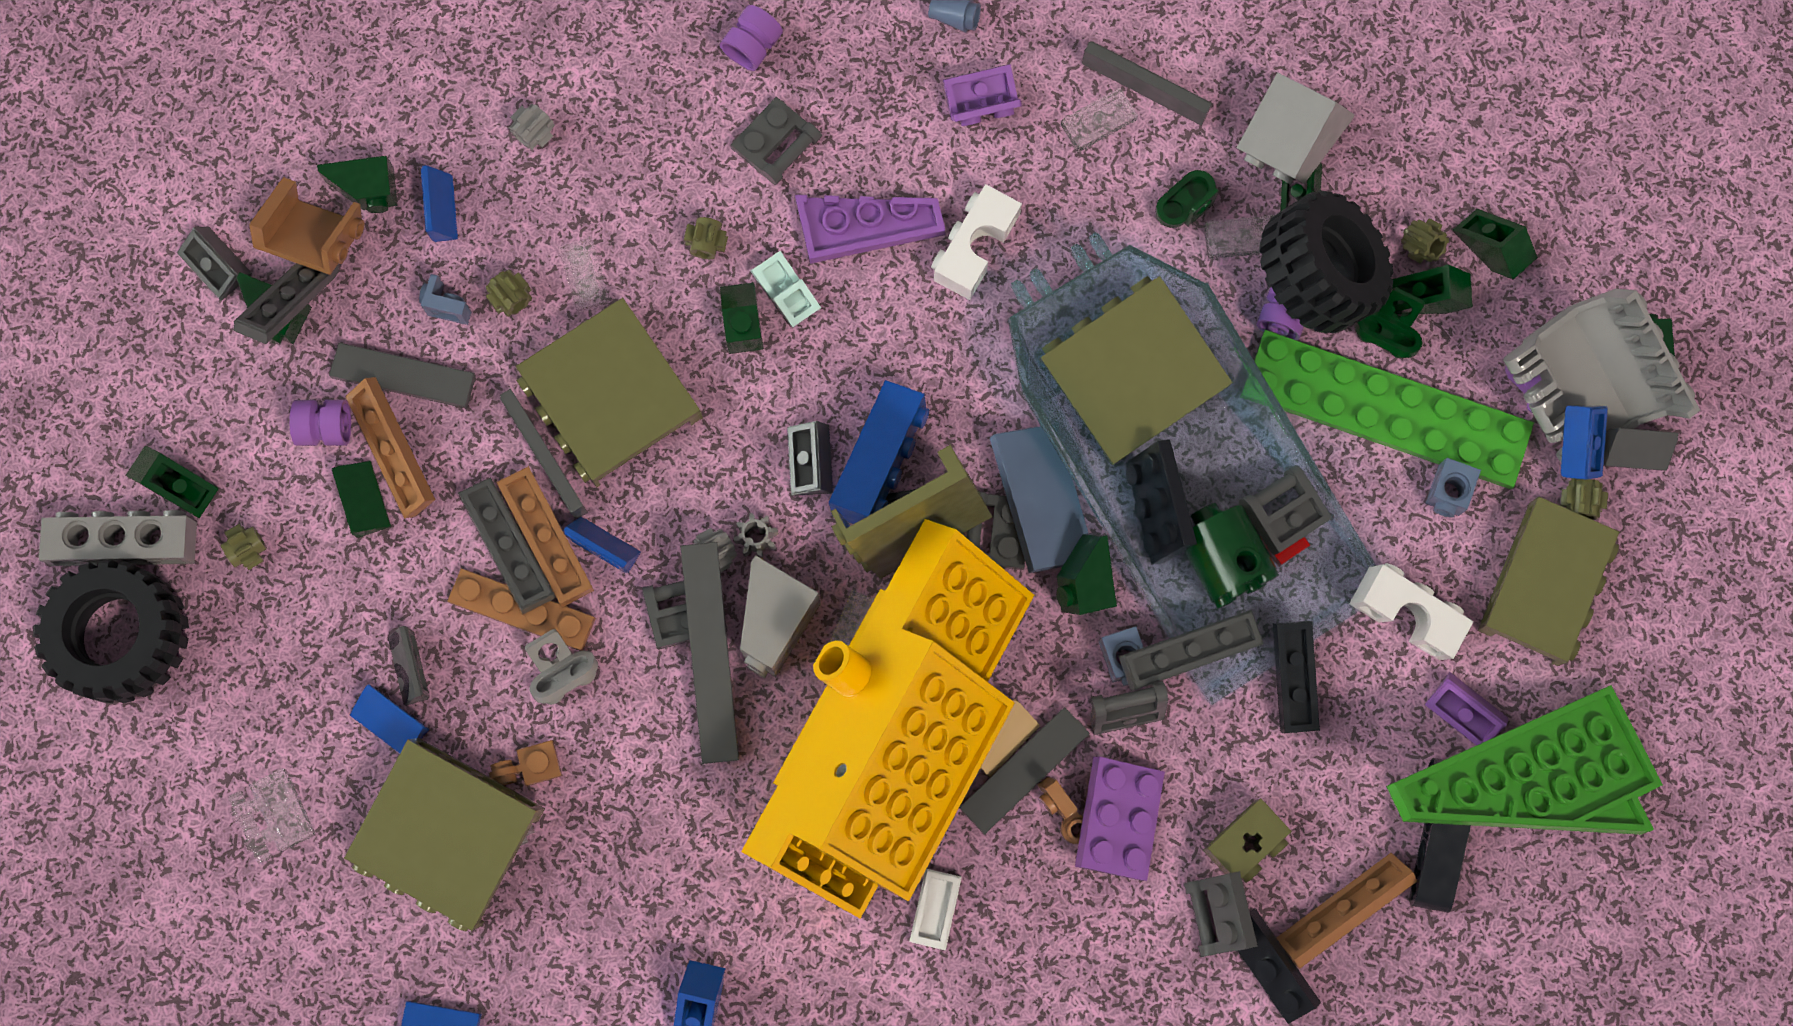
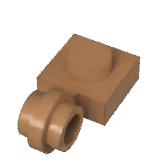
[489,740,563,786]
[1037,776,1083,844]

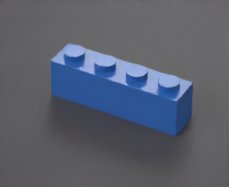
[829,380,929,524]

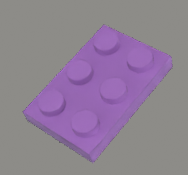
[1075,756,1165,881]

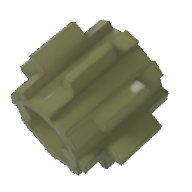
[1401,218,1449,264]
[486,269,532,317]
[1560,478,1608,520]

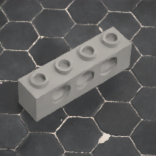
[39,510,197,566]

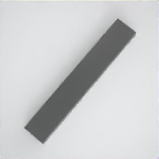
[680,542,739,764]

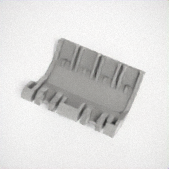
[1503,289,1701,479]

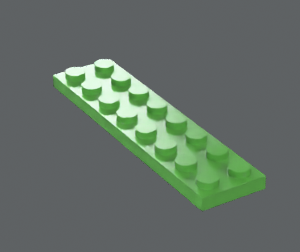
[1242,330,1534,489]

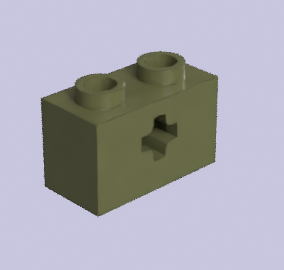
[1203,798,1292,883]

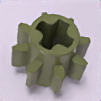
[684,217,728,260]
[220,524,267,570]

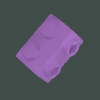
[943,64,1022,126]

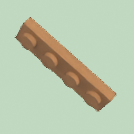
[345,377,436,519]
[496,466,594,607]
[447,568,596,651]
[1276,853,1417,969]

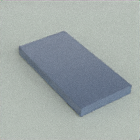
[990,424,1089,573]

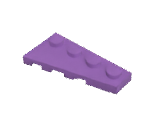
[795,195,945,264]

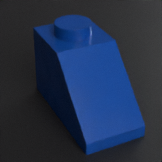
[673,960,726,1026]

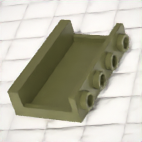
[1477,497,1619,666]

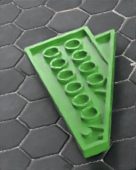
[1386,685,1663,835]

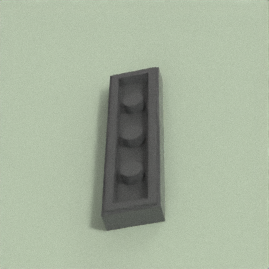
[1082,41,1212,126]
[233,263,339,344]
[329,343,476,409]
[500,388,588,519]
[458,477,555,615]
[1119,610,1264,691]
[959,707,1090,835]

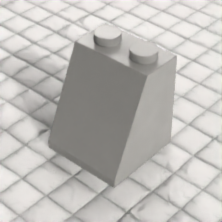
[1236,72,1355,185]
[740,555,821,678]

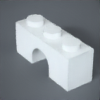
[931,184,1022,300]
[1349,563,1474,660]

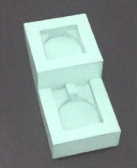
[751,251,821,327]

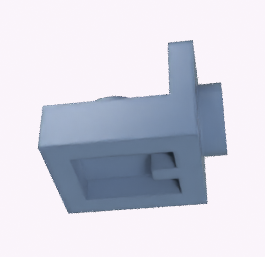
[419,274,472,325]

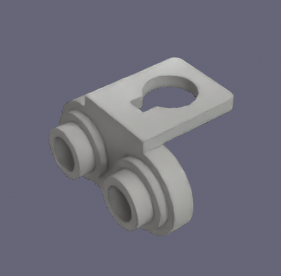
[525,629,598,705]

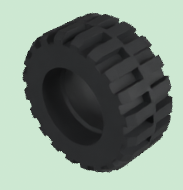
[1259,191,1394,334]
[33,560,189,704]

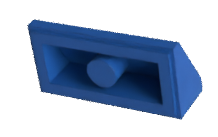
[421,165,458,242]
[1561,405,1608,480]
[563,517,641,573]
[350,684,429,753]

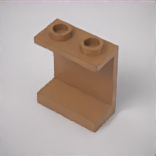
[249,177,365,275]

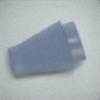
[928,0,981,33]

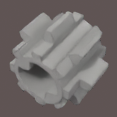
[509,104,555,150]
[734,513,779,559]
[694,528,737,572]

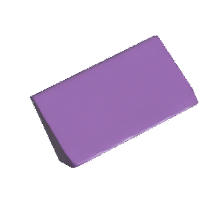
[1425,672,1508,745]

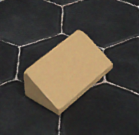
[980,699,1040,778]

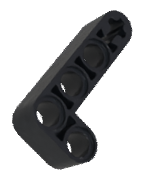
[1409,758,1471,913]

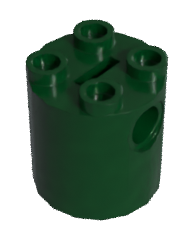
[1184,503,1279,609]

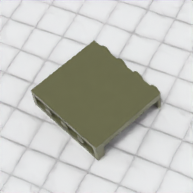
[1039,276,1233,464]
[515,297,703,488]
[831,445,992,579]
[344,738,545,932]

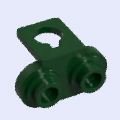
[1155,170,1219,228]
[1354,287,1425,359]

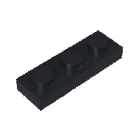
[1272,621,1320,734]
[1238,908,1321,1024]

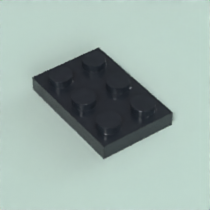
[1126,439,1197,565]

